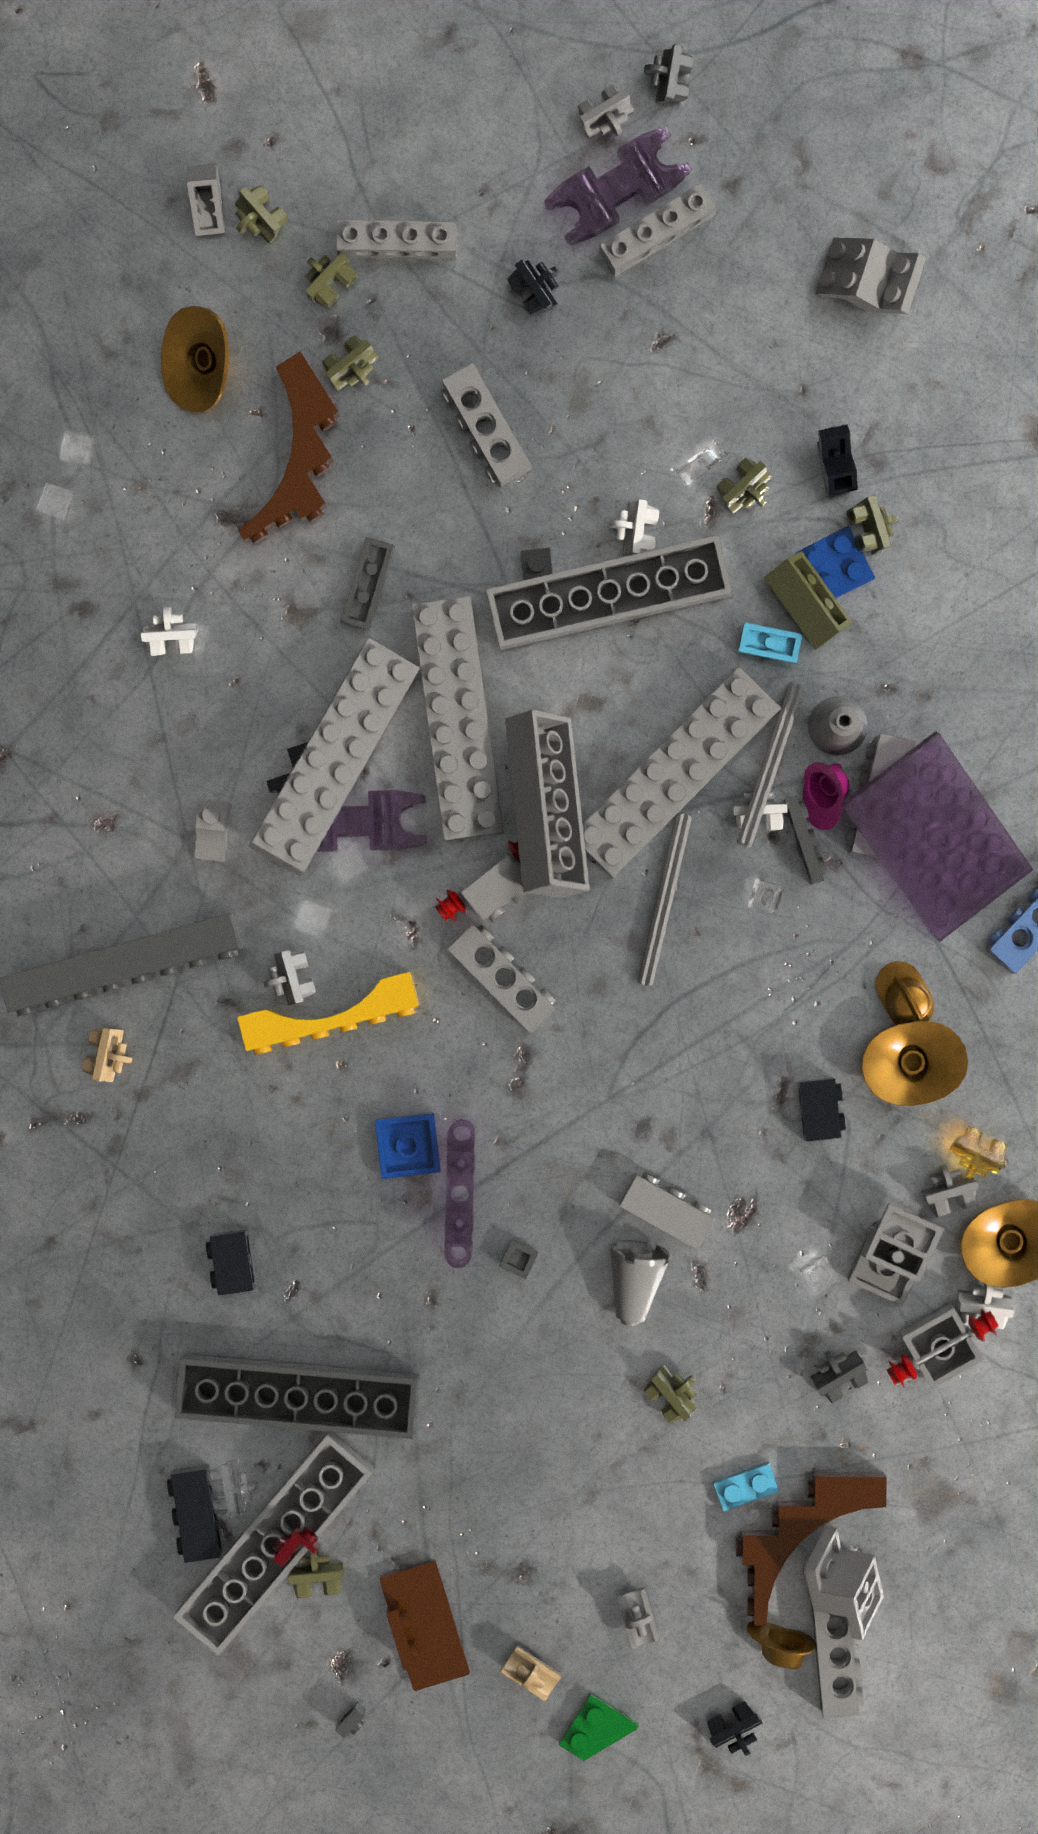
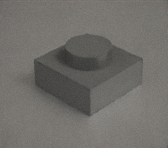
[521,548,553,580]
[499,1239,539,1279]
[335,1702,366,1738]

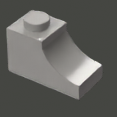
[187,163,225,236]
[194,799,232,862]

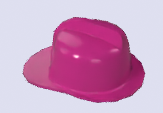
[803,762,850,830]

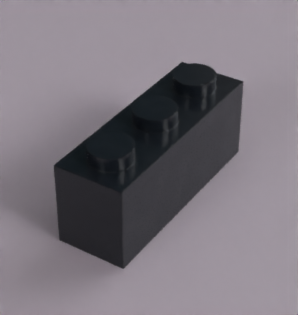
[167,1464,223,1563]

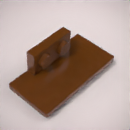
[380,1560,470,1691]

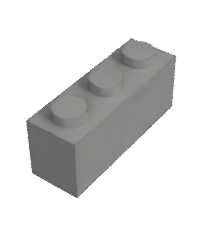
[619,1172,715,1250]

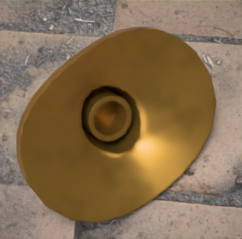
[161,306,229,412]
[861,1021,968,1106]
[960,1199,1038,1288]

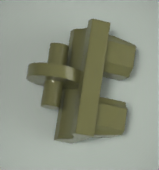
[235,185,288,244]
[305,252,358,309]
[322,335,379,391]
[716,457,771,515]
[846,495,899,555]
[644,1365,697,1423]
[288,1551,344,1598]

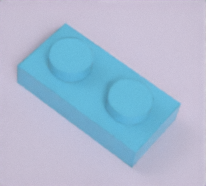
[738,622,803,664]
[713,1462,779,1512]

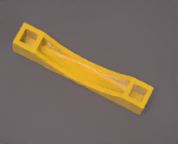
[237,972,420,1055]

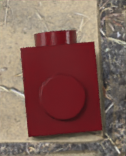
[273,1526,320,1567]

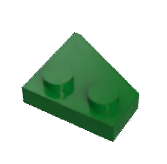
[559,1692,639,1761]

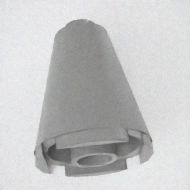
[809,696,868,755]
[610,1240,670,1326]

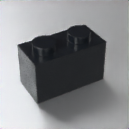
[797,1077,846,1142]
[206,1229,256,1296]

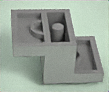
[815,237,926,314]
[848,1203,944,1306]
[803,1526,884,1640]

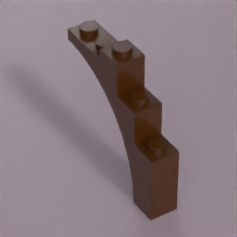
[238,351,340,544]
[735,1472,887,1625]

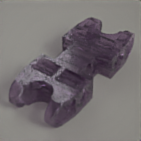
[544,127,693,245]
[316,790,427,853]
[444,1119,476,1268]

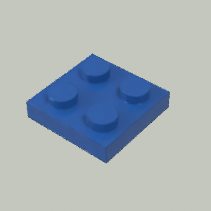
[795,525,875,599]
[375,1113,441,1179]

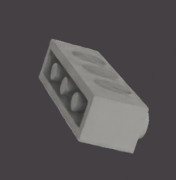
[599,182,717,277]
[337,220,457,259]
[441,363,532,487]
[448,924,556,1034]
[811,1601,864,1718]

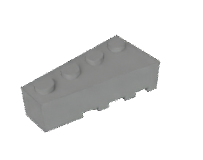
[846,733,916,860]

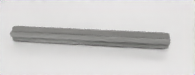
[737,682,804,848]
[638,813,692,986]

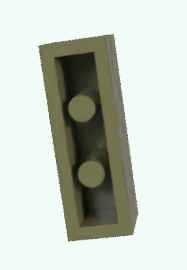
[764,550,853,650]

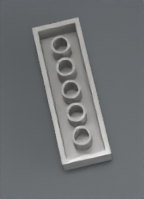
[505,710,590,898]

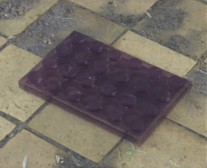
[840,731,1033,942]

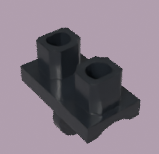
[507,260,560,314]
[707,1701,763,1756]

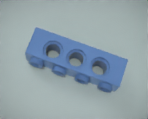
[986,887,1038,974]

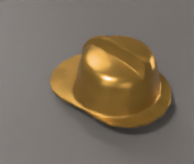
[876,961,934,1025]
[746,1621,816,1669]

